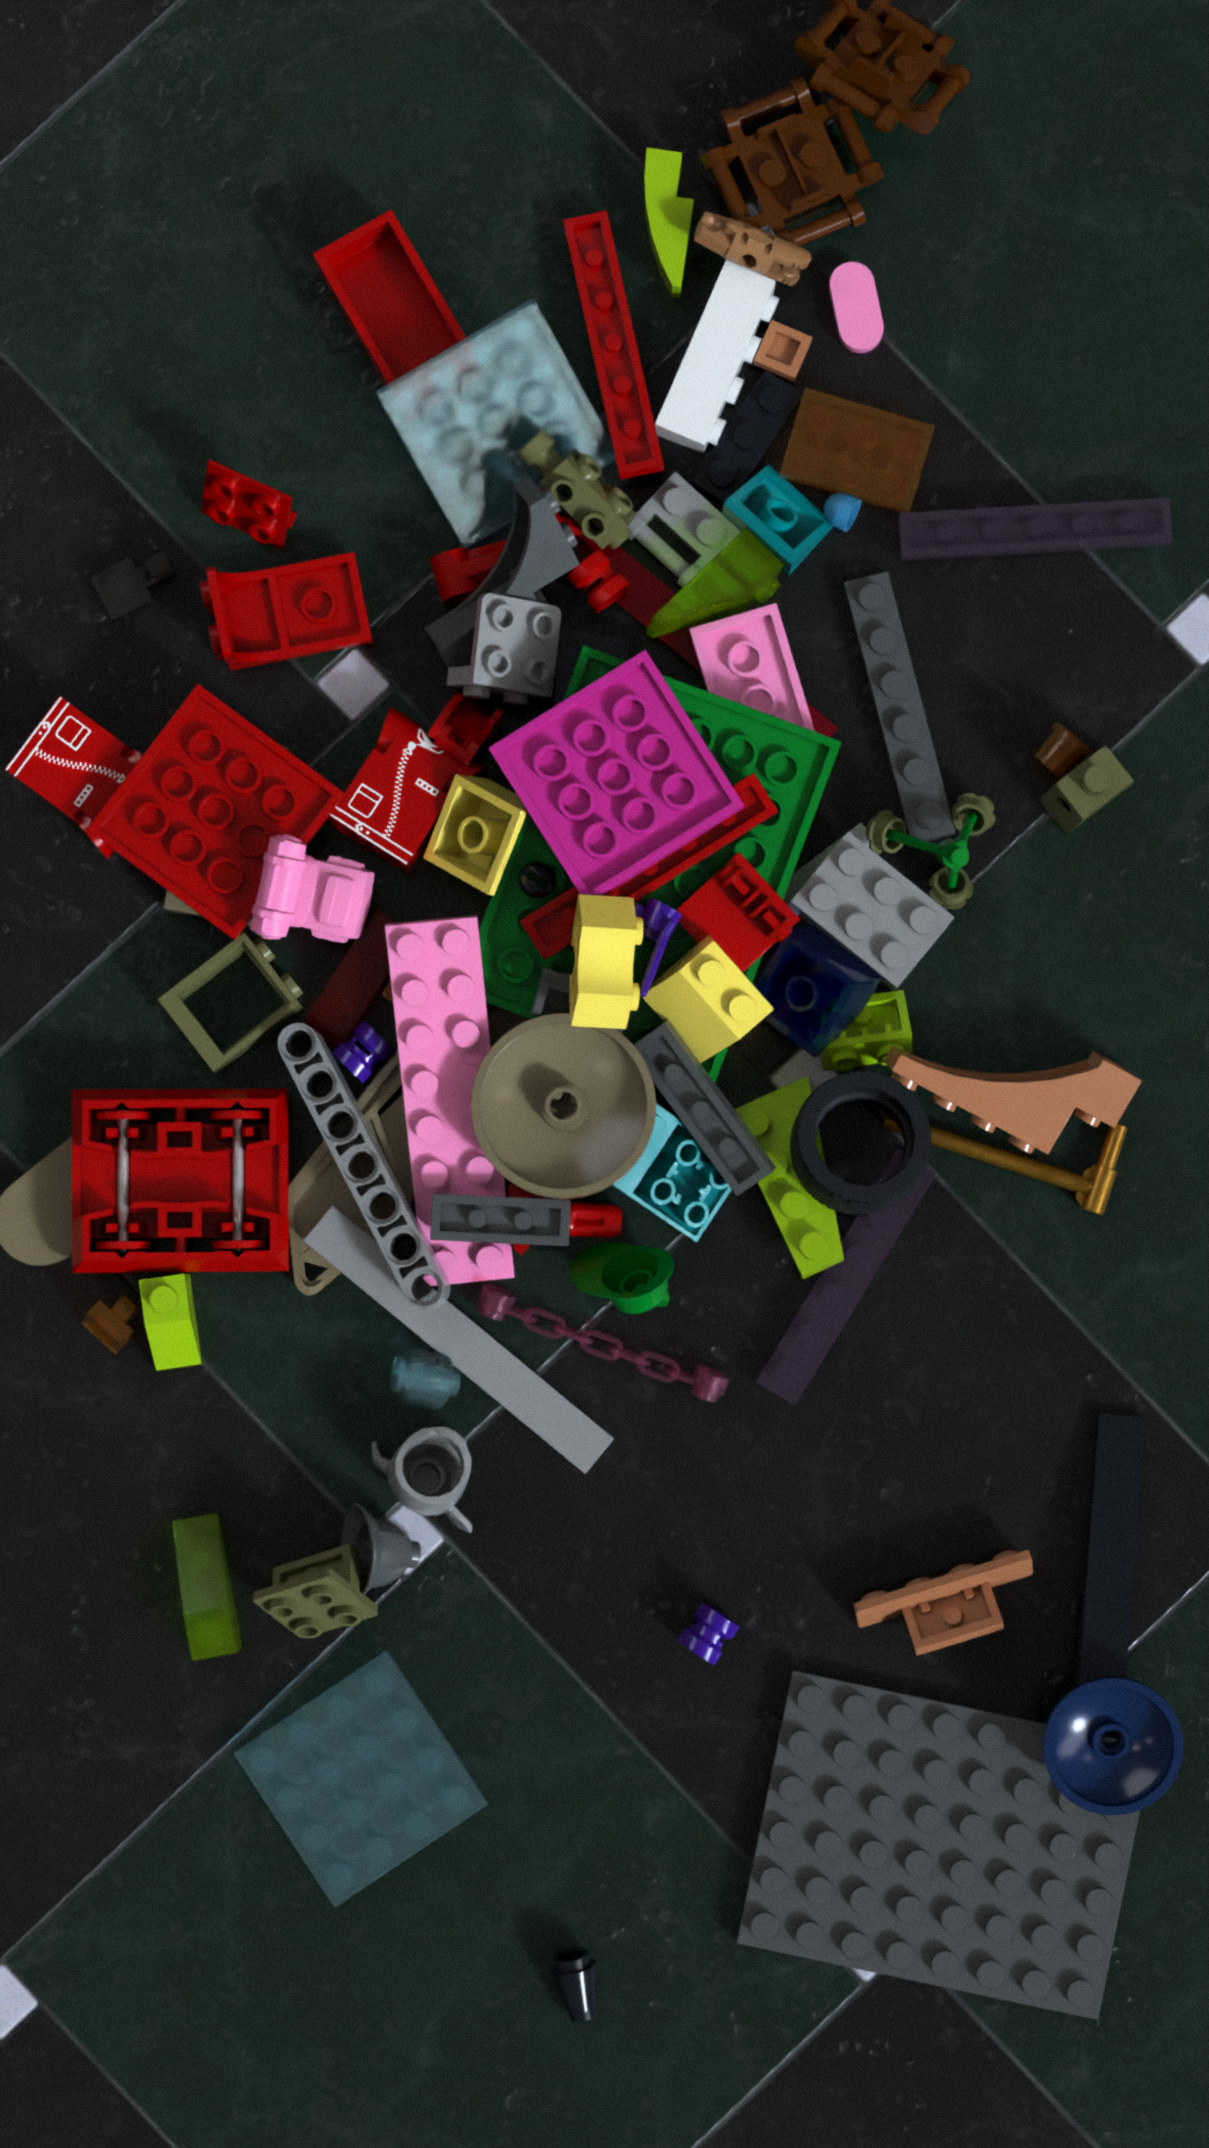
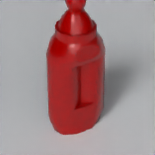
[570,1202,622,1238]

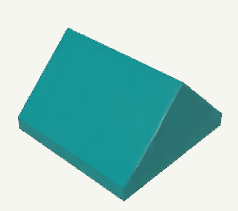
[722,464,833,576]

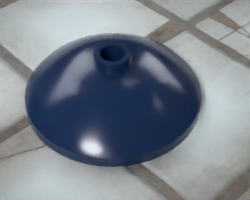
[1043,1676,1183,1815]

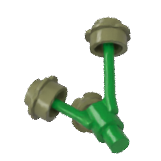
[865,792,996,909]

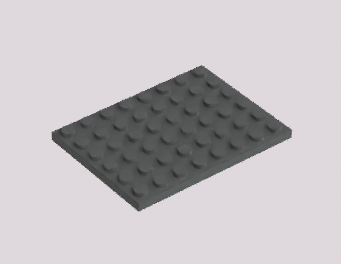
[736,1669,1140,2020]

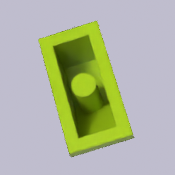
[139,1273,202,1371]

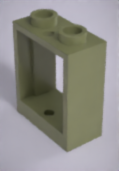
[157,932,304,1074]

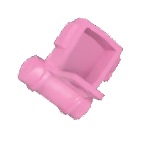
[250,834,375,943]

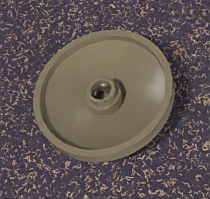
[471,1013,656,1199]

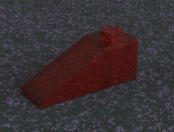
[303,909,397,1048]

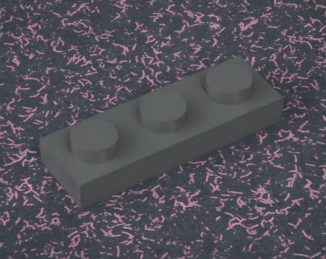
[430,1194,571,1246]

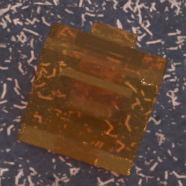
[82,1296,138,1355]

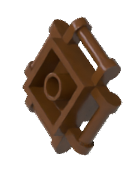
[794,0,970,135]
[700,75,885,246]

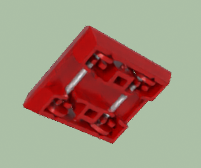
[72,1088,289,1273]

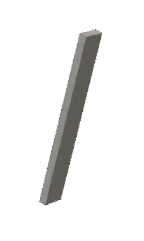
[303,1205,614,1474]

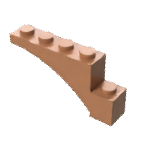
[884,1046,1142,1154]

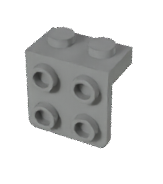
[447,593,561,706]

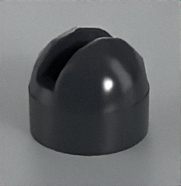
[519,861,556,898]

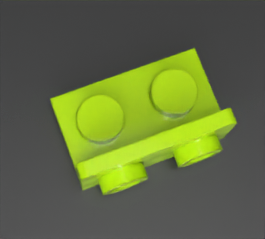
[814,990,912,1072]

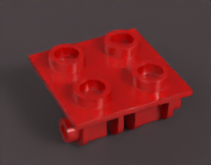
[201,459,298,549]
[676,852,801,972]

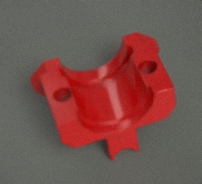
[427,689,503,766]

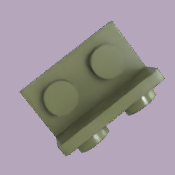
[253,1543,378,1639]

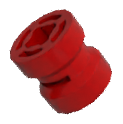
[567,549,630,613]

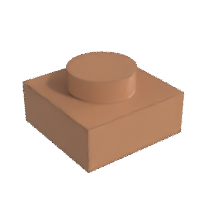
[753,320,813,382]

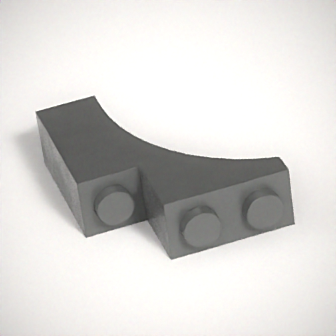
[425,476,580,668]

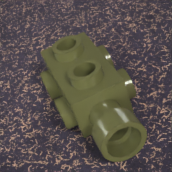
[516,428,637,551]

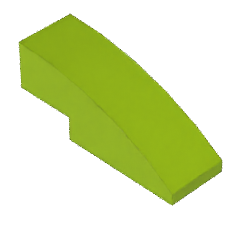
[644,148,694,299]

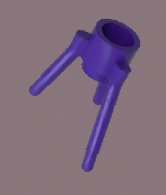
[634,897,682,997]

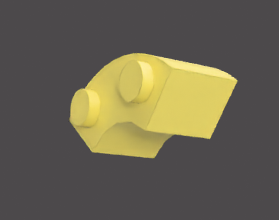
[569,894,643,1029]

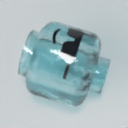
[390,1347,461,1410]

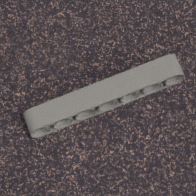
[277,1023,451,1310]

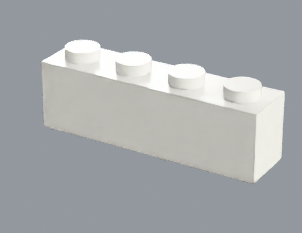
[655,260,780,455]

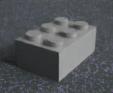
[789,831,955,991]

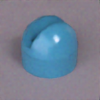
[824,492,862,532]

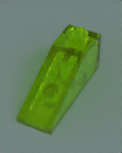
[646,528,784,638]
[172,1513,242,1661]

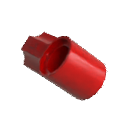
[429,539,507,604]

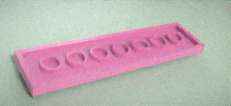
[385,915,515,1286]

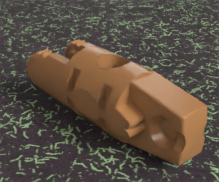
[694,211,812,286]

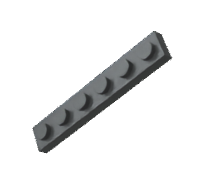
[843,571,956,841]

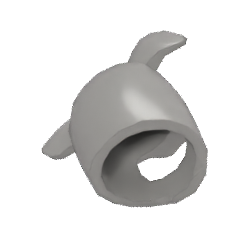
[371,1426,473,1533]

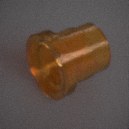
[1034,722,1091,778]

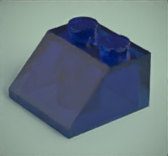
[756,925,882,1057]

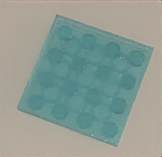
[375,298,615,548]
[233,1650,489,1908]

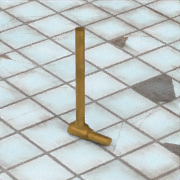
[882,1113,1128,1216]

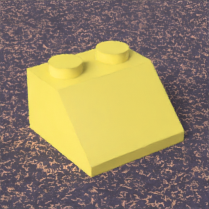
[423,774,528,896]
[642,934,774,1063]

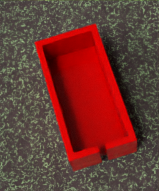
[313,209,484,421]

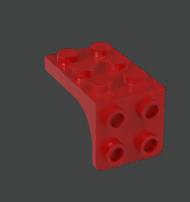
[200,552,373,671]

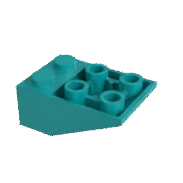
[612,1103,732,1242]

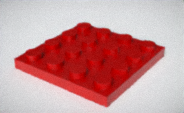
[87,684,345,941]

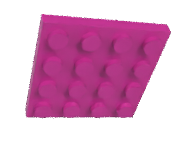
[488,649,744,896]

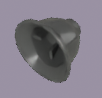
[341,1503,421,1595]

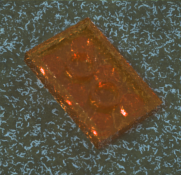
[779,387,935,515]

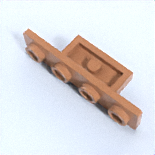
[853,1550,1033,1656]

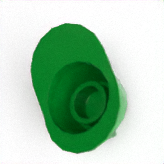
[569,1242,674,1315]

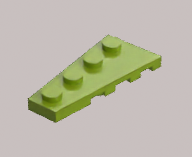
[734,1076,844,1279]

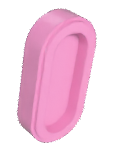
[829,262,884,353]

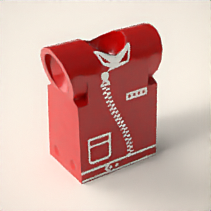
[5,696,144,859]
[329,706,487,875]

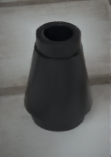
[551,1948,597,2022]

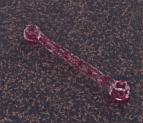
[476,1283,730,1403]

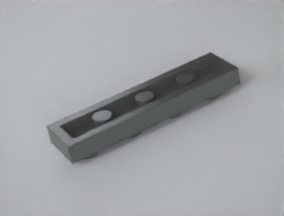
[633,1020,776,1196]

